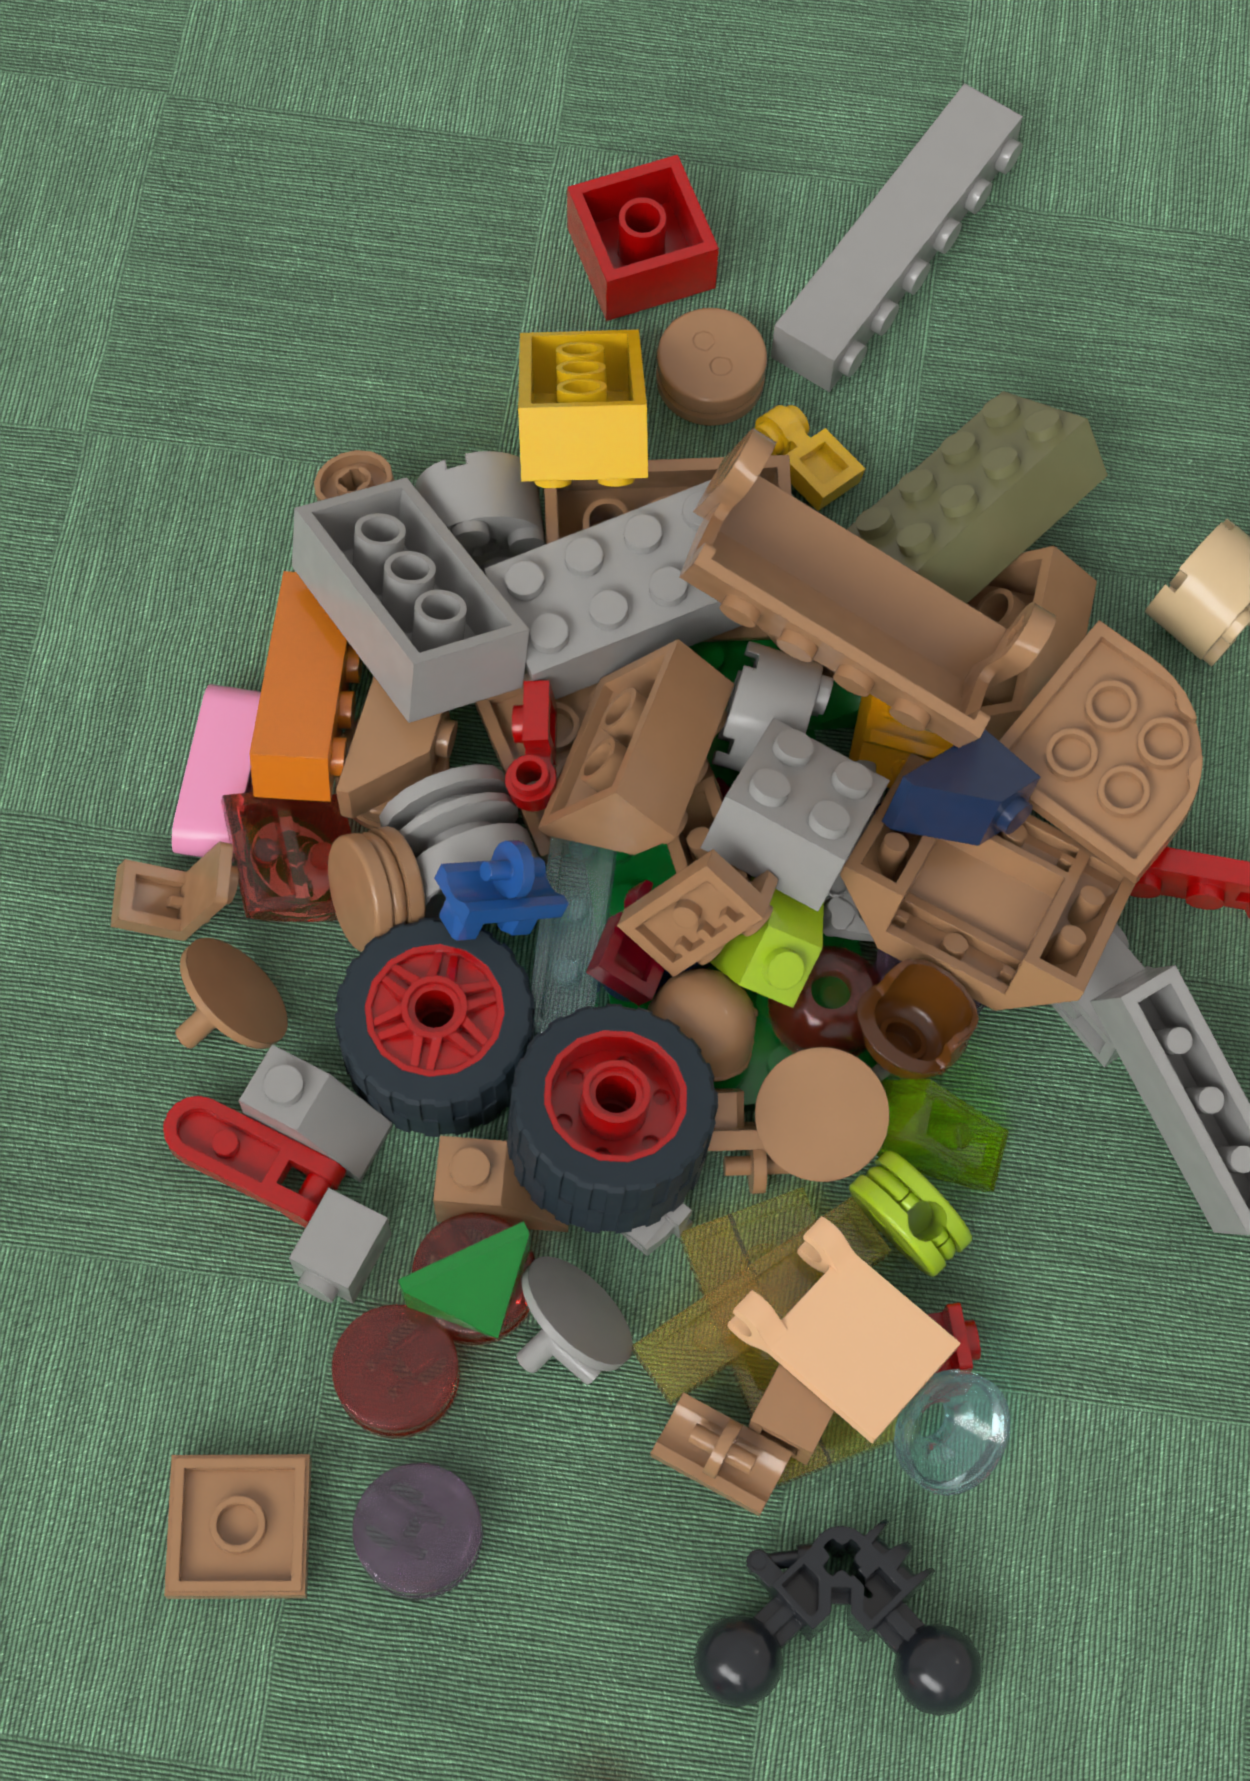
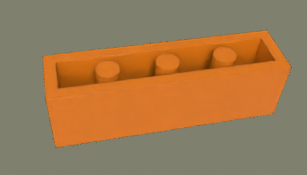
[249,571,363,802]

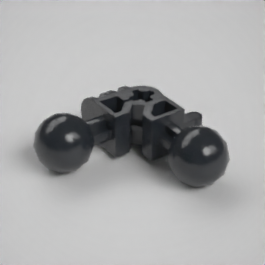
[693,1519,984,1716]

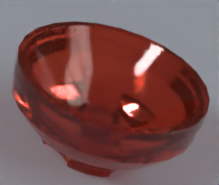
[768,945,882,1057]

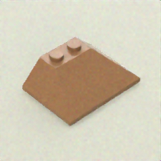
[840,753,1135,1011]

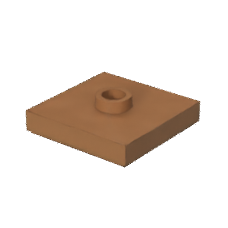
[164,1454,312,1599]

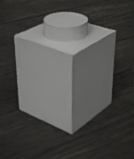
[289,1188,392,1303]

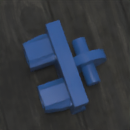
[434,840,569,941]

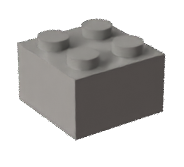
[701,718,890,911]

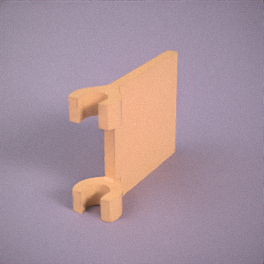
[727,1216,961,1444]

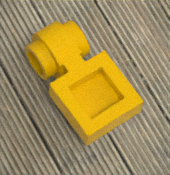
[754,405,865,511]

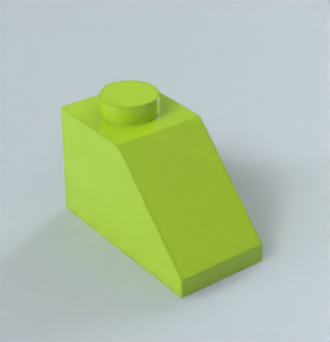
[710,876,824,1008]

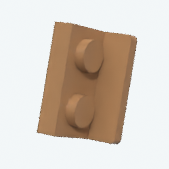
[617,849,779,977]

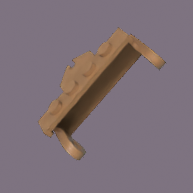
[679,428,1056,748]

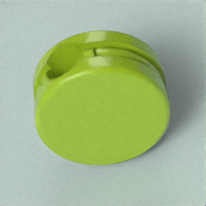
[849,1150,972,1277]

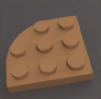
[999,620,1203,885]

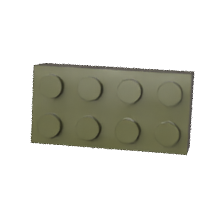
[846,391,1108,604]

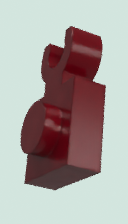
[586,880,664,1006]

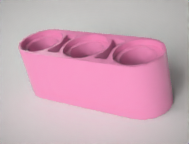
[172,684,261,863]

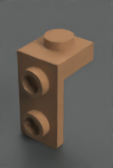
[110,841,239,941]

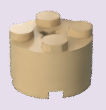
[1145,518,1250,667]

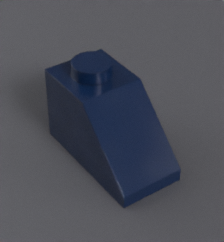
[882,729,1041,846]

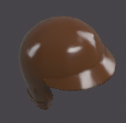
[857,959,979,1080]

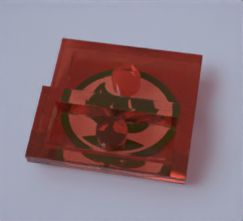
[221,792,351,922]

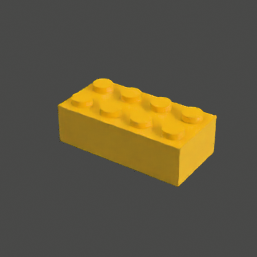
[518,329,648,488]

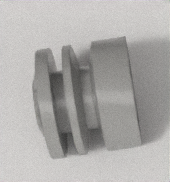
[379,764,538,920]

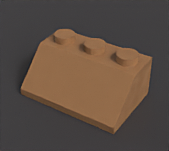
[967,546,1097,741]
[538,639,735,855]

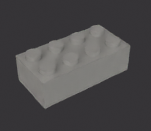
[292,477,530,723]
[484,480,742,700]

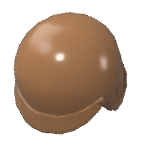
[647,968,758,1082]

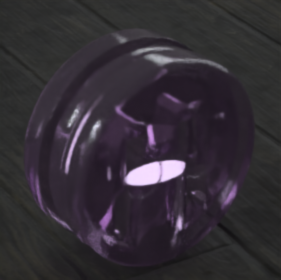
[352,1463,483,1600]

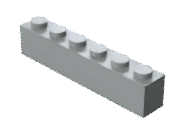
[771,83,1023,392]

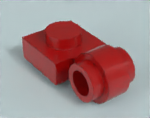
[505,680,558,812]

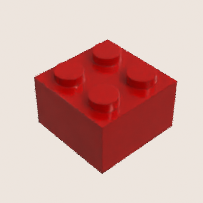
[567,154,719,321]

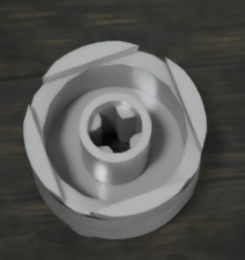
[415,451,546,572]
[712,641,834,772]

